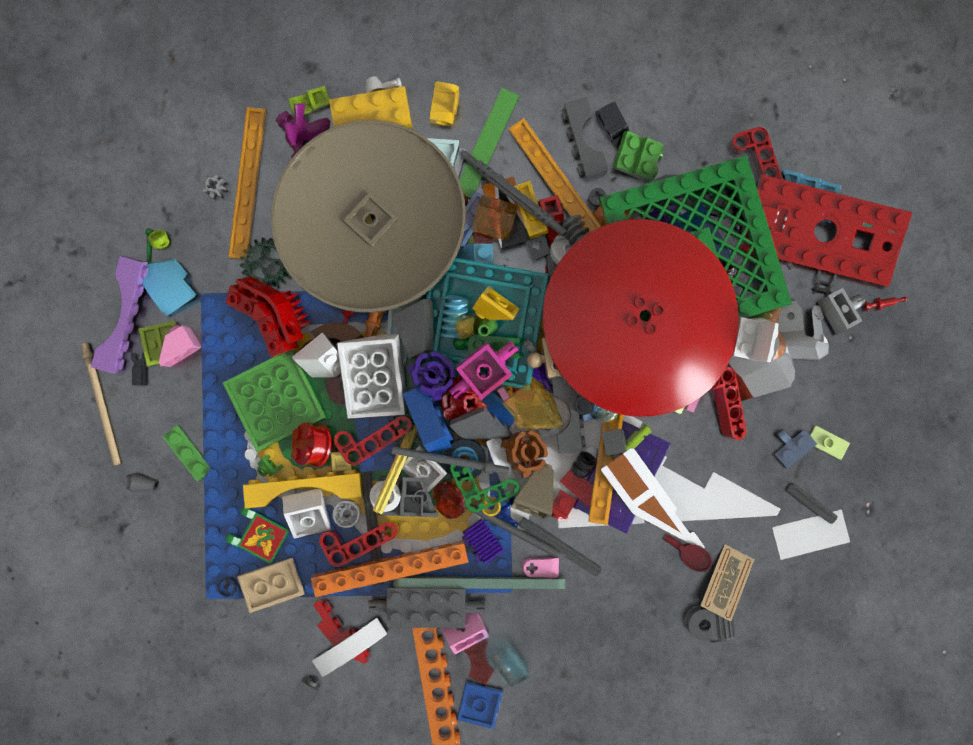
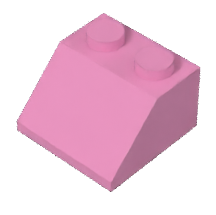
[159,325,202,367]

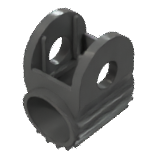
[685,606,736,643]

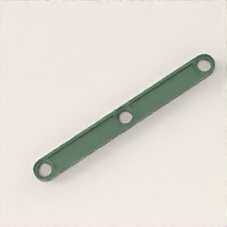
[393,576,565,589]

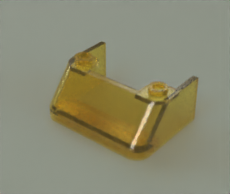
[502,376,563,429]

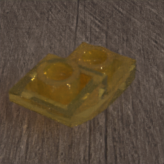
[455,312,480,339]

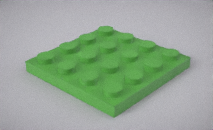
[223,350,326,452]

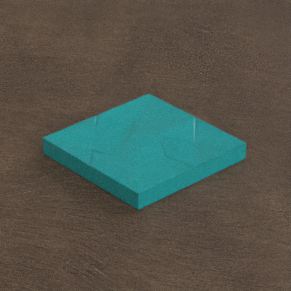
[416,258,550,390]

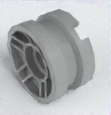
[333,500,361,528]

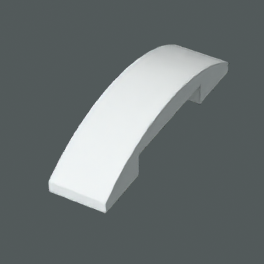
[312,618,387,677]

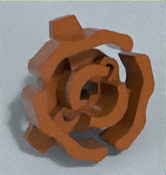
[501,430,548,478]

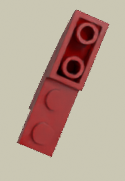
[313,598,370,664]

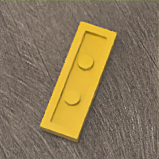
[514,180,548,239]

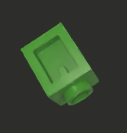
[257,454,284,477]

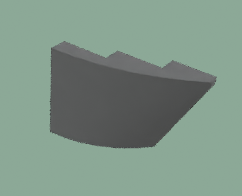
[450,406,513,439]
[378,477,438,517]

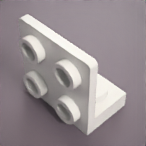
[732,317,779,362]

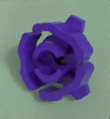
[406,351,455,401]

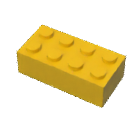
[329,86,413,129]

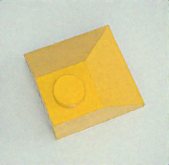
[472,286,520,320]

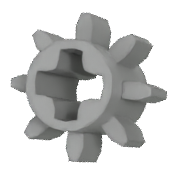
[202,174,227,198]

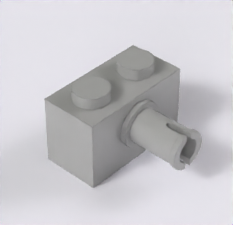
[818,288,865,335]

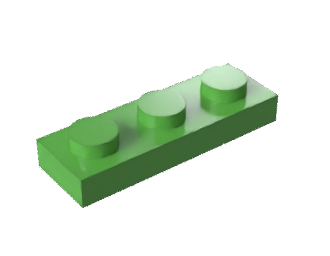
[162,425,211,482]

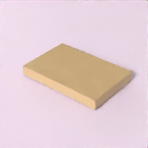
[237,557,305,613]

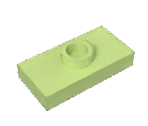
[810,425,850,460]

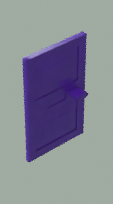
[573,421,671,534]

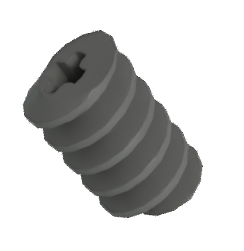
[560,215,589,246]

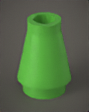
[478,318,498,336]

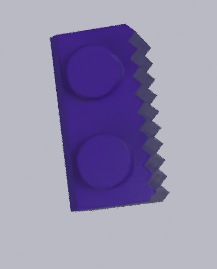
[462,518,504,564]

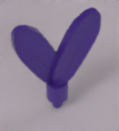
[532,363,553,393]

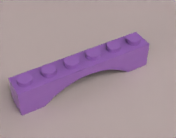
[91,256,149,374]

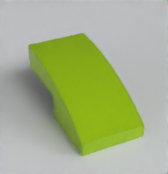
[288,86,330,117]

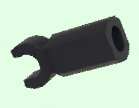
[131,353,146,385]

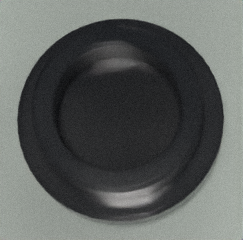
[574,396,594,415]

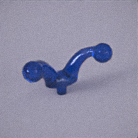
[497,496,518,528]

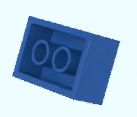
[403,386,453,454]

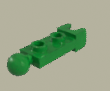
[453,334,524,358]

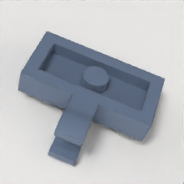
[775,429,817,469]

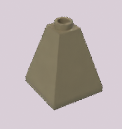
[511,463,554,521]

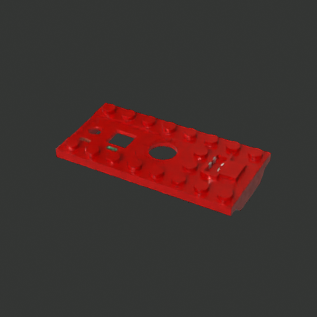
[739,174,913,287]

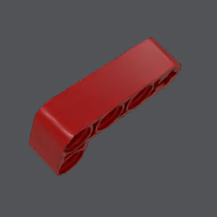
[730,127,782,179]
[709,367,746,440]
[334,416,413,465]
[319,520,400,567]

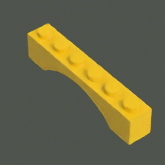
[243,469,363,509]

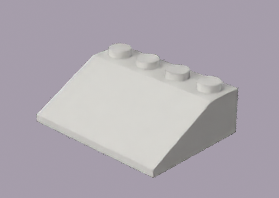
[337,333,409,418]

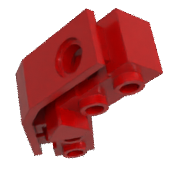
[225,276,304,358]

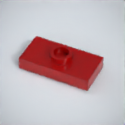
[560,469,593,507]

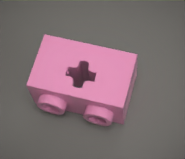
[441,613,489,654]

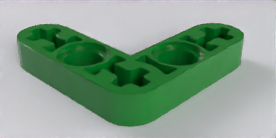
[450,465,519,512]

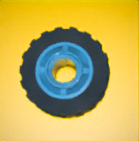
[444,438,486,481]

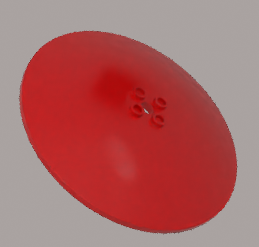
[542,219,739,417]

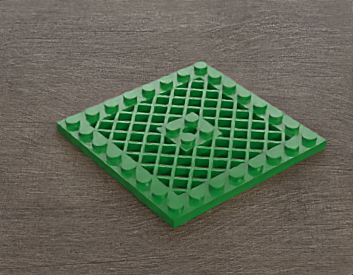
[599,156,792,322]

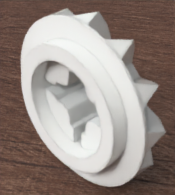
[369,481,401,512]

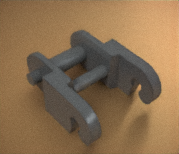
[813,269,837,296]

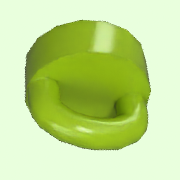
[148,229,170,249]

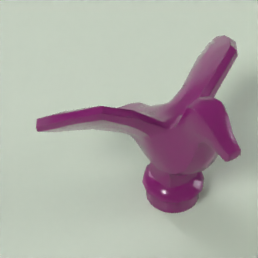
[276,103,330,158]

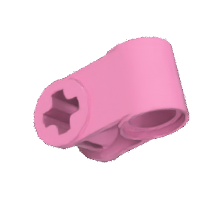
[521,557,559,578]

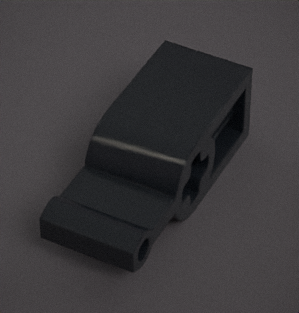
[595,101,629,152]

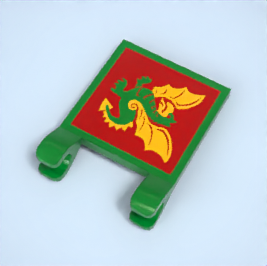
[225,506,290,564]

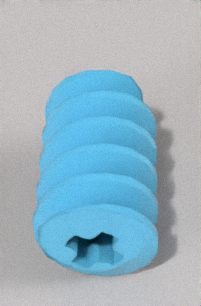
[441,295,469,338]

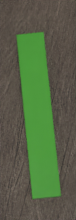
[459,88,519,199]

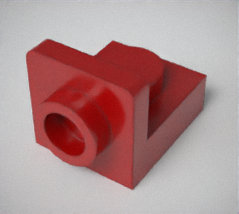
[551,490,577,521]

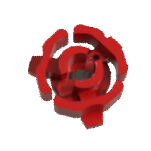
[439,375,487,420]

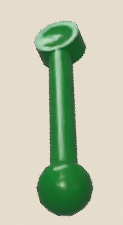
[145,228,153,264]

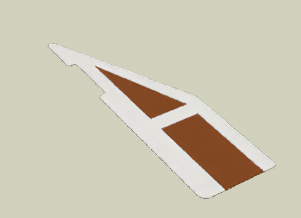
[601,448,705,549]

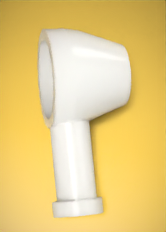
[366,76,402,93]

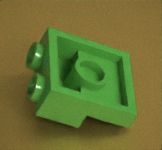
[613,131,664,181]

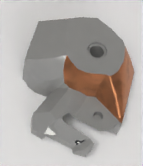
[723,298,829,401]

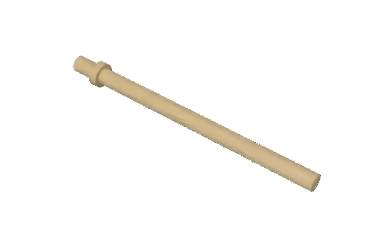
[81,342,121,466]

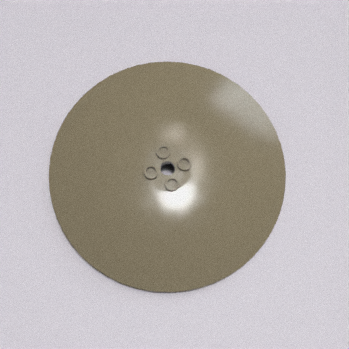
[271,120,466,312]

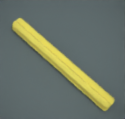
[373,425,418,514]

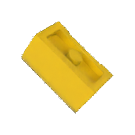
[429,81,460,126]

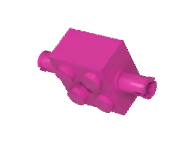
[449,341,519,400]

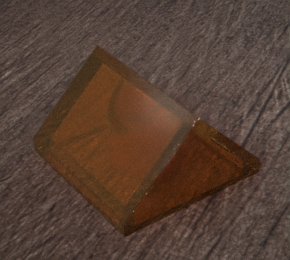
[471,194,519,241]

